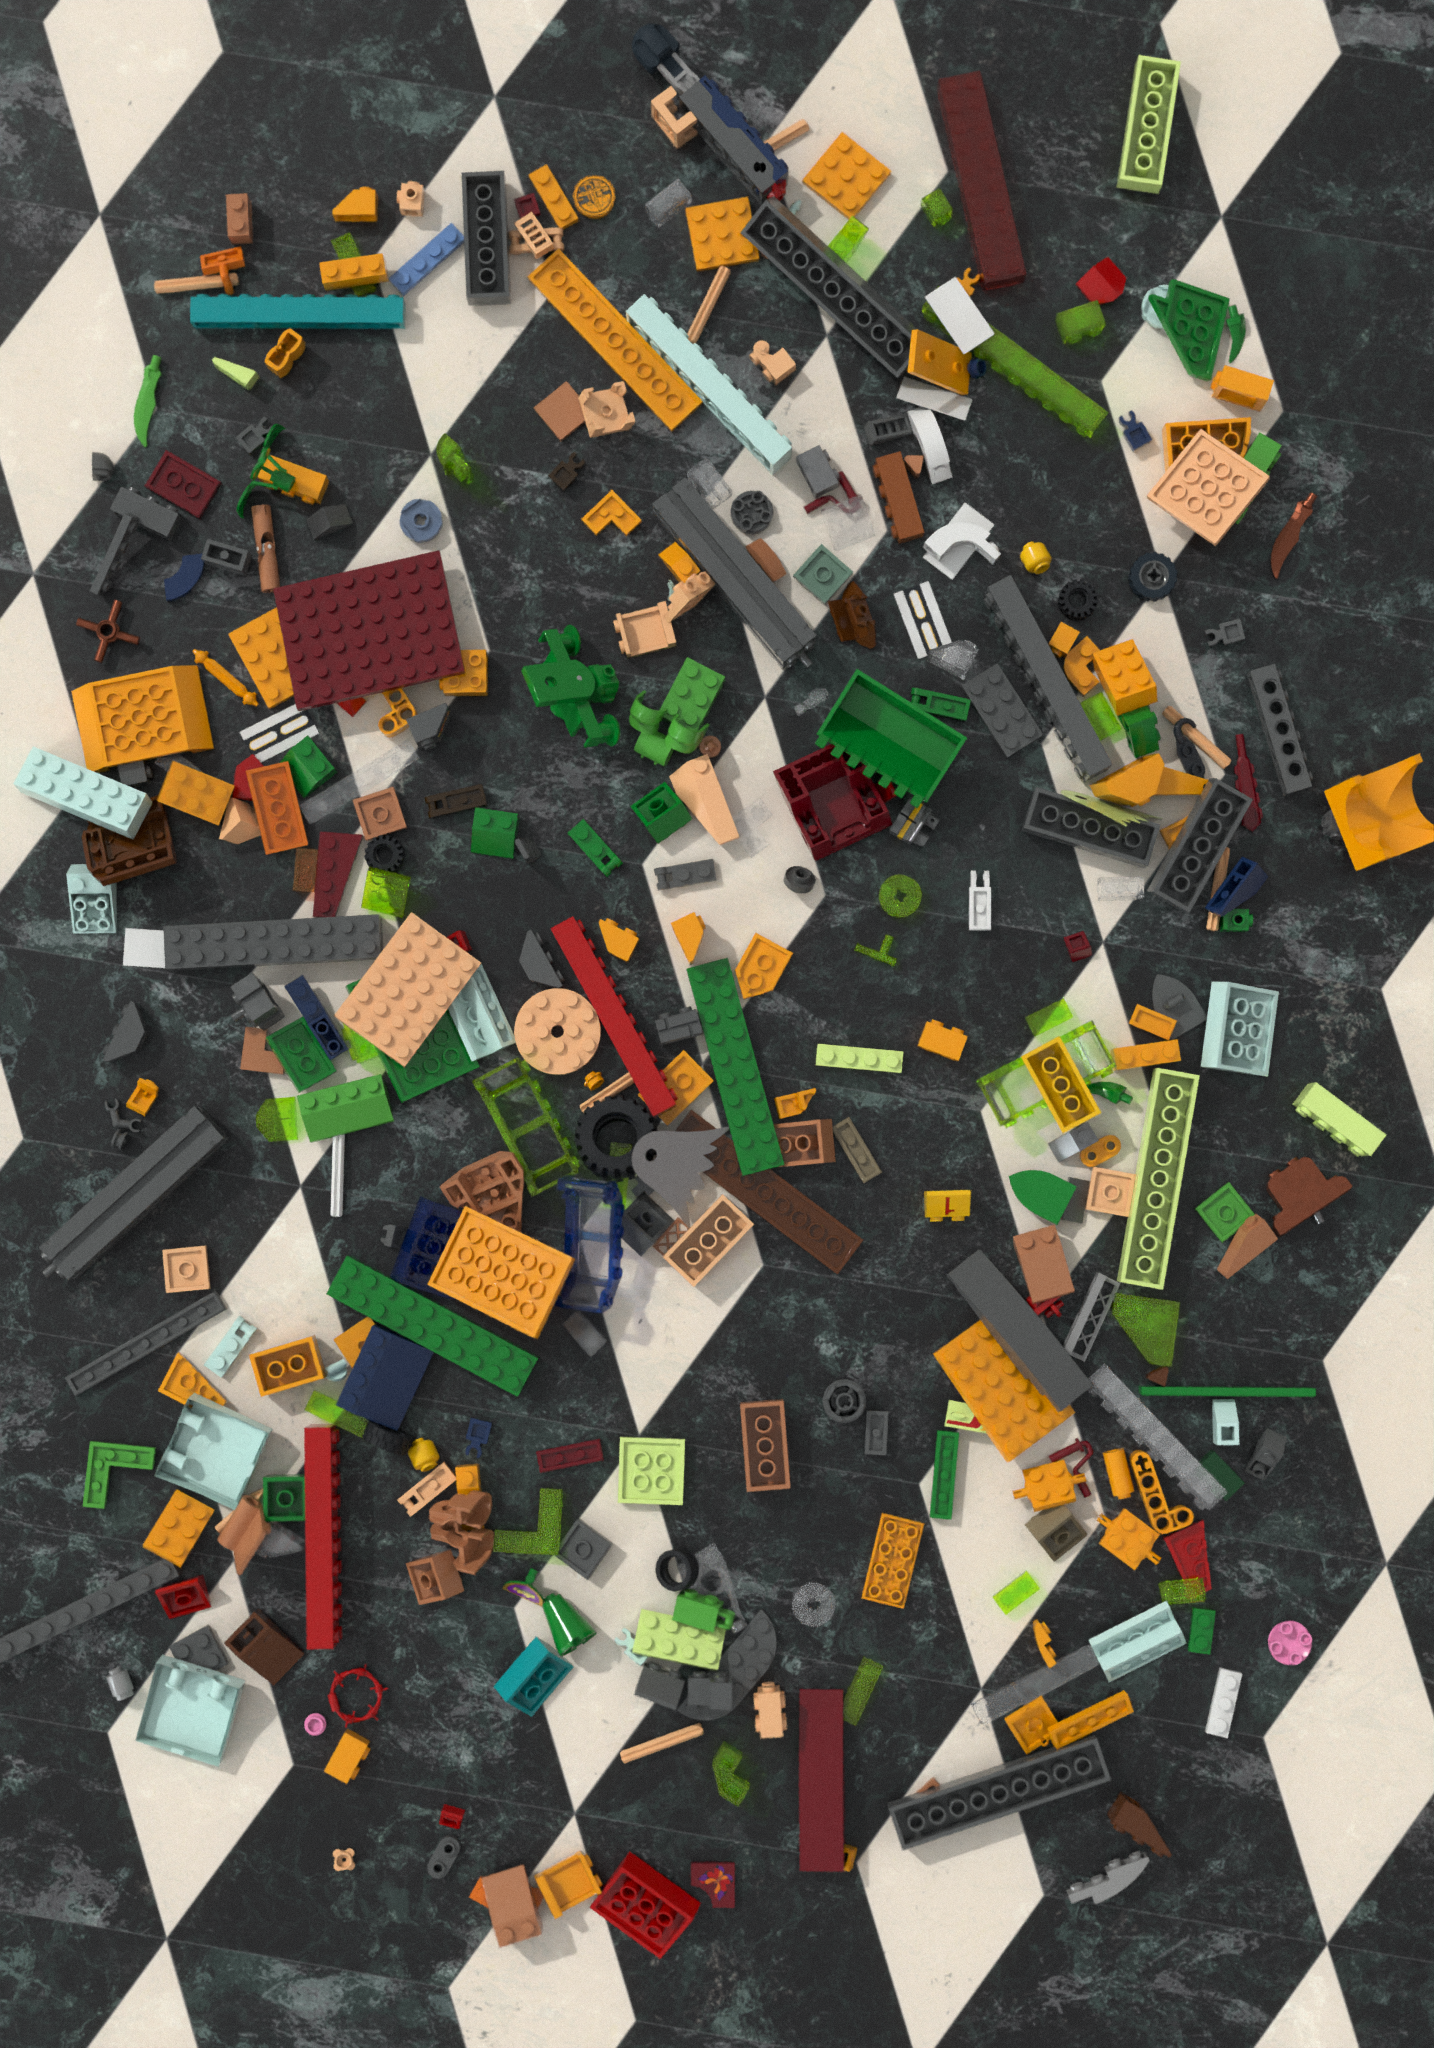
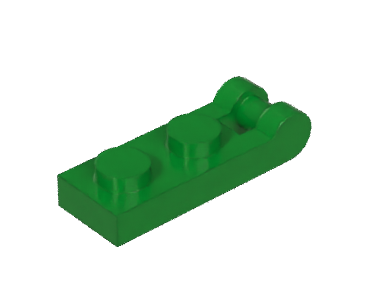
[911,688,971,722]
[567,819,623,877]

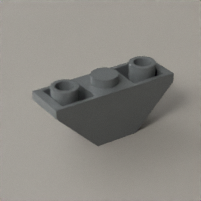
[519,930,565,988]
[103,1001,149,1062]

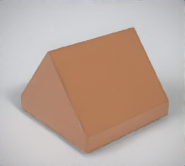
[904,456,924,479]

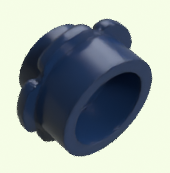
[967,357,987,379]

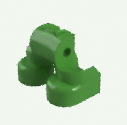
[629,690,710,767]

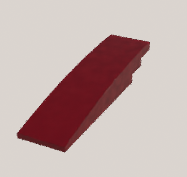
[799,1689,845,1872]

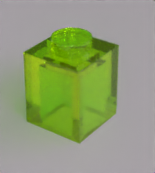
[920,188,953,227]

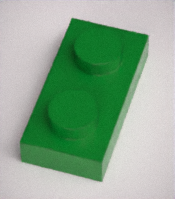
[1187,1607,1216,1654]

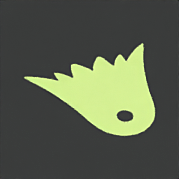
[1061,790,1163,826]

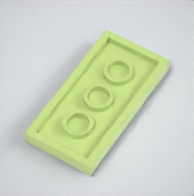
[632,1609,726,1671]

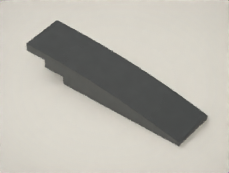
[947,1249,1092,1412]

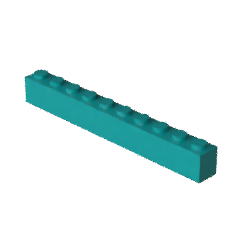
[190,294,406,329]

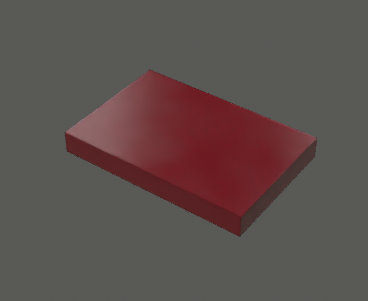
[145,450,222,519]

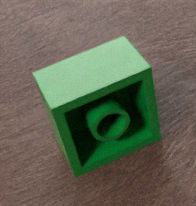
[263,1474,305,1521]

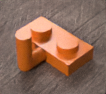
[200,246,245,295]

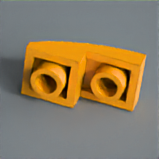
[1033,1619,1057,1668]

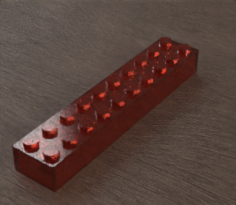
[937,70,1026,291]

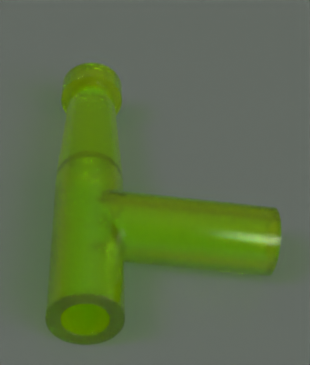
[854,934,897,966]

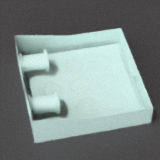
[154,1393,273,1510]
[135,1654,245,1767]

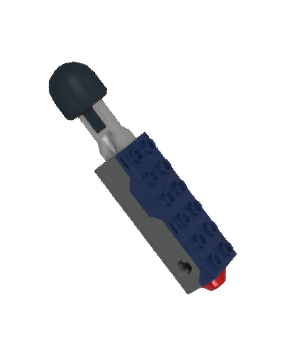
[632,23,789,205]

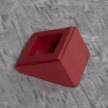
[1063,931,1092,962]

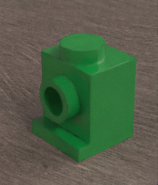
[1220,909,1253,932]

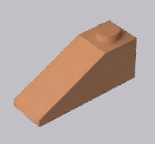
[1217,1214,1278,1279]

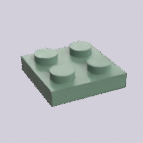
[793,544,853,605]

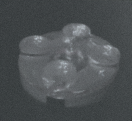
[792,1582,836,1627]

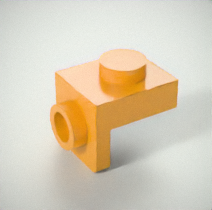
[126,1078,159,1116]

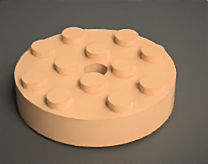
[514,988,601,1075]

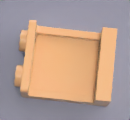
[613,601,677,659]

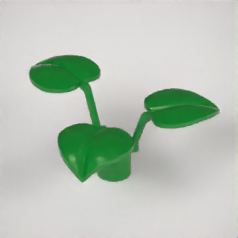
[237,424,296,519]

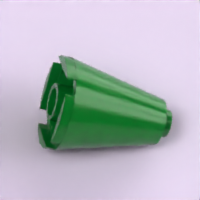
[542,1593,597,1657]

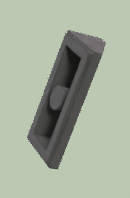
[1061,1177,1090,1223]

